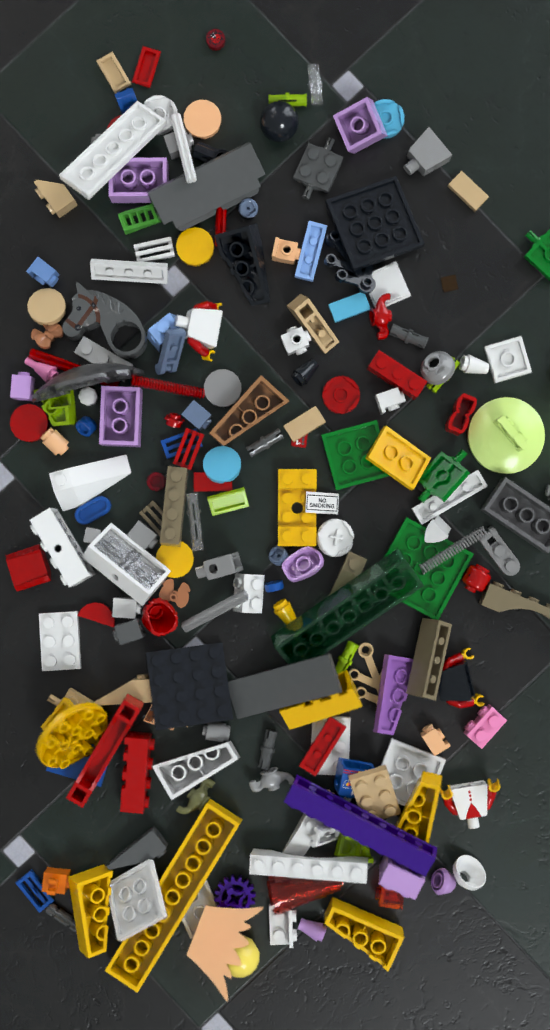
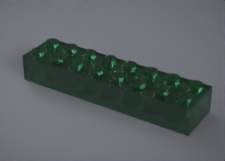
[271,548,424,665]

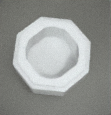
[78,387,98,406]

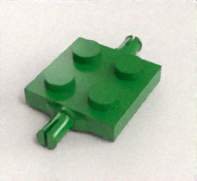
[524,229,550,281]
[418,449,470,503]

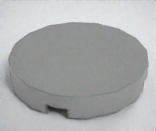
[204,369,242,407]

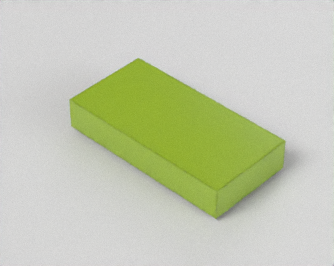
[207,487,249,516]

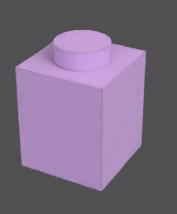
[10,372,35,401]

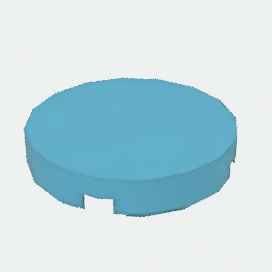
[374,99,405,139]
[203,446,241,484]

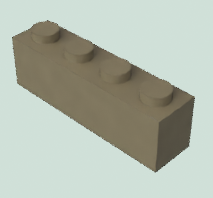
[160,466,188,547]
[406,618,452,701]

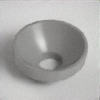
[420,351,455,385]

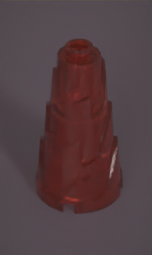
[267,876,344,915]

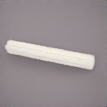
[171,113,197,183]

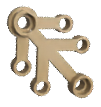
[349,642,382,704]

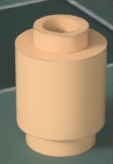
[40,427,69,456]

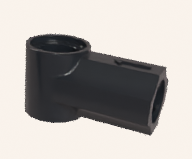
[193,142,228,163]

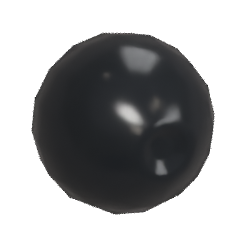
[260,101,299,143]

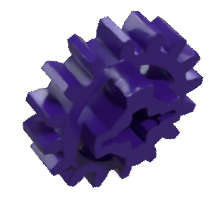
[214,874,256,908]

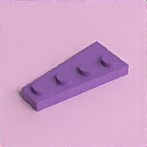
[373,654,413,735]

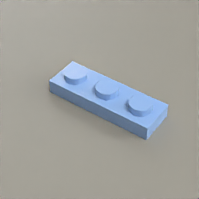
[295,221,327,282]

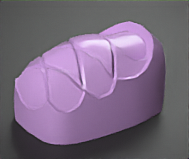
[282,546,324,582]

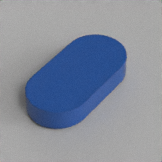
[75,496,111,525]

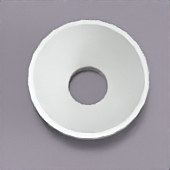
[453,855,486,891]

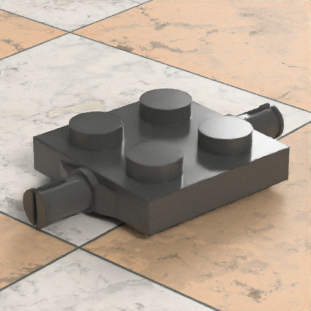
[293,137,344,200]

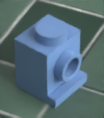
[26,257,59,287]

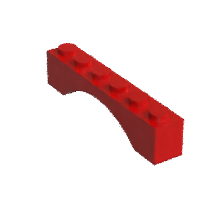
[66,693,144,808]

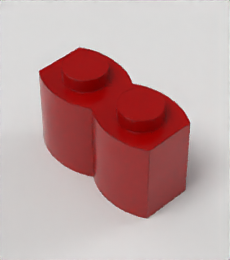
[445,393,477,436]

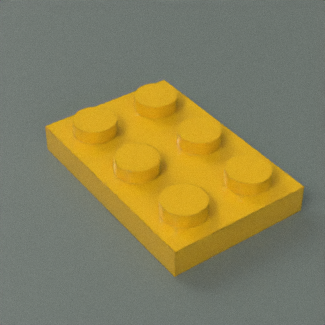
[365,426,431,490]

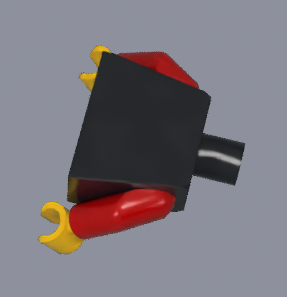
[438,648,485,709]

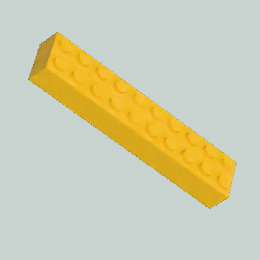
[105,799,243,993]

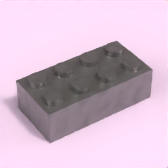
[480,477,550,553]

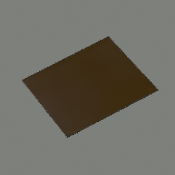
[441,275,458,292]

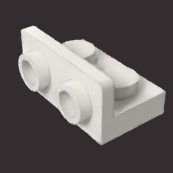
[269,903,297,948]

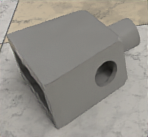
[403,127,452,176]
[195,552,243,580]

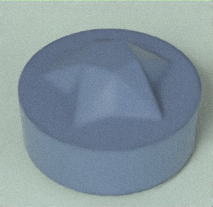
[238,198,258,218]
[269,546,289,566]

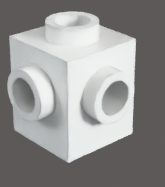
[281,326,311,356]

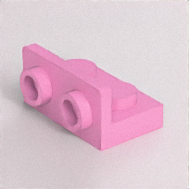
[463,704,507,749]

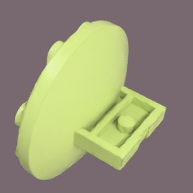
[467,397,545,474]

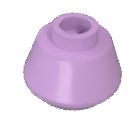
[431,868,456,895]

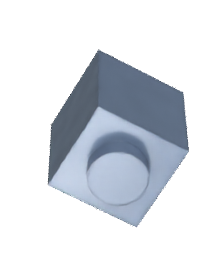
[181,400,212,431]

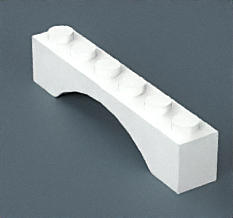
[249,848,368,884]

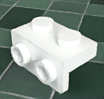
[233,573,264,613]

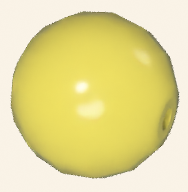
[226,935,260,978]

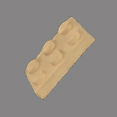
[348,764,401,819]

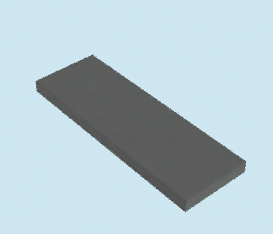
[228,653,342,719]

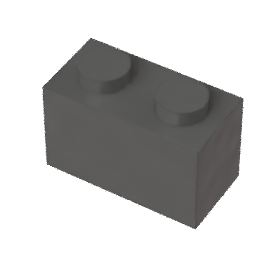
[113,617,147,645]

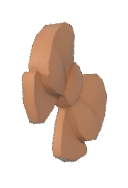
[31,323,64,349]
[159,579,191,608]

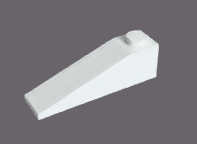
[49,455,132,511]

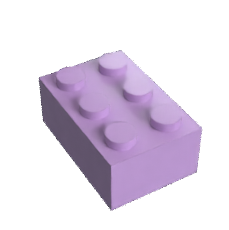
[109,158,169,203]
[99,386,143,447]

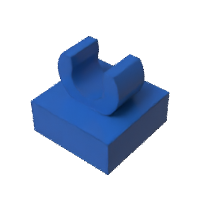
[114,88,137,114]

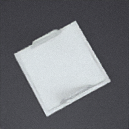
[365,261,411,307]

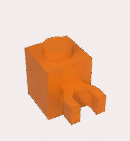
[41,867,71,896]

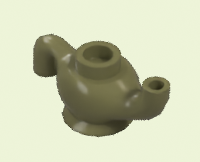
[176,778,216,814]

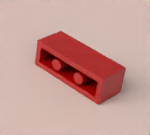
[367,350,428,400]

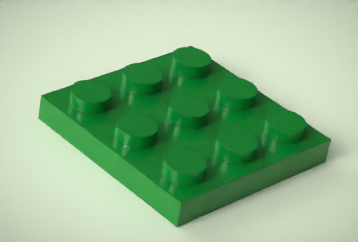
[321,420,389,490]

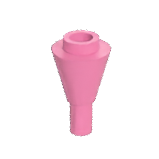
[24,357,58,383]

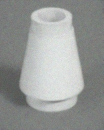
[459,354,489,374]

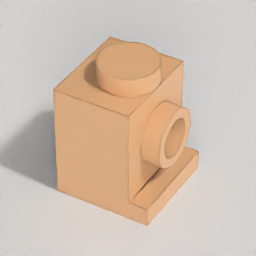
[272,237,301,265]
[420,723,451,756]

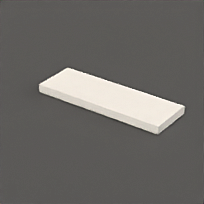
[59,100,167,200]

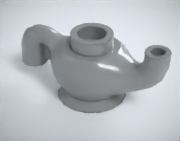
[249,767,294,792]

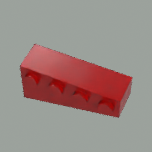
[120,731,155,814]

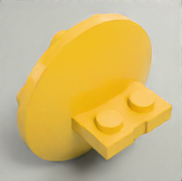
[36,697,108,769]

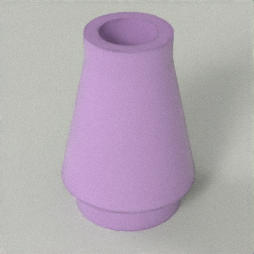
[298,918,327,942]

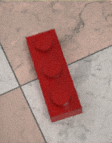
[299,717,346,777]

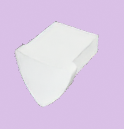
[425,515,451,543]

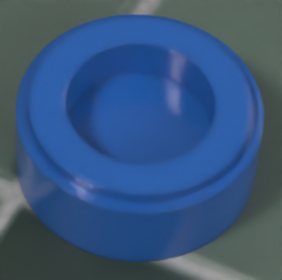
[264,580,284,592]

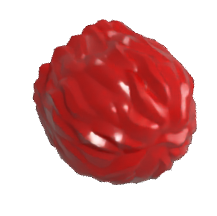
[141,598,178,637]

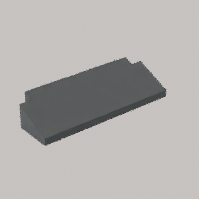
[147,142,266,231]

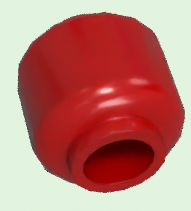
[462,563,491,593]

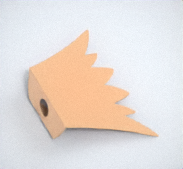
[187,905,264,1002]

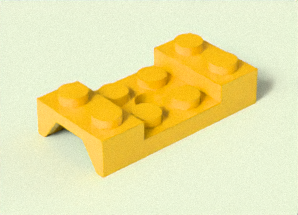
[278,469,317,546]

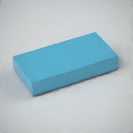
[328,292,370,323]

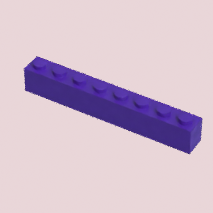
[284,775,437,876]

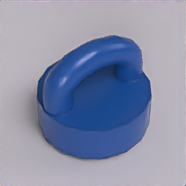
[76,416,97,437]

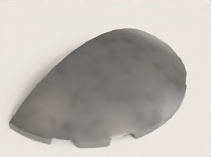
[32,363,145,403]

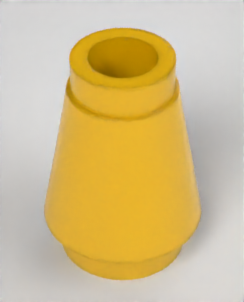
[273,598,299,628]

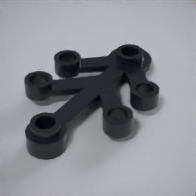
[324,230,376,294]

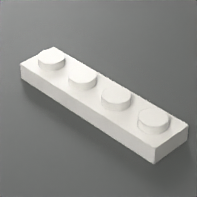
[90,259,168,284]
[411,470,487,525]

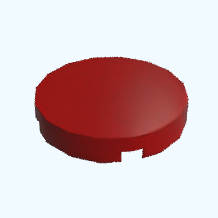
[322,376,360,414]
[10,404,49,442]

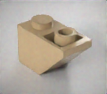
[34,180,78,218]

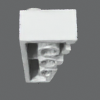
[152,741,240,800]

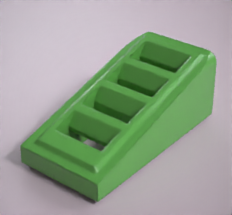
[118,204,160,235]

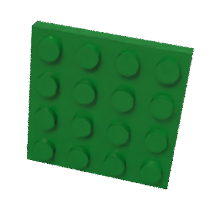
[370,517,474,620]

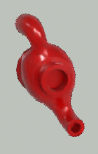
[369,293,392,340]

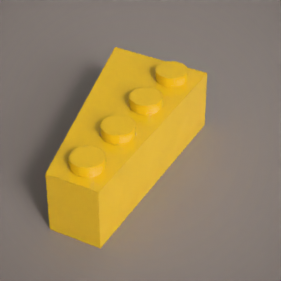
[279,670,362,730]
[395,771,442,843]
[68,864,113,959]
[325,896,404,972]

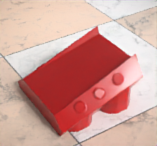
[6,544,51,592]

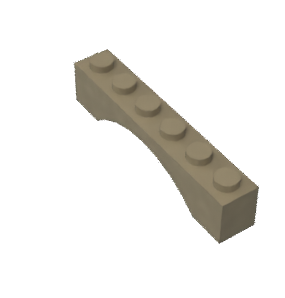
[478,581,550,620]

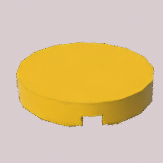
[176,227,214,266]
[156,541,194,578]

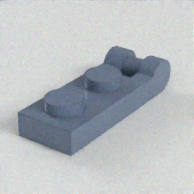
[155,328,187,375]

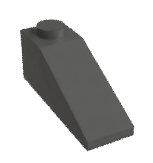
[107,826,168,870]

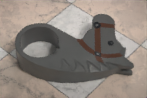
[63,282,148,360]

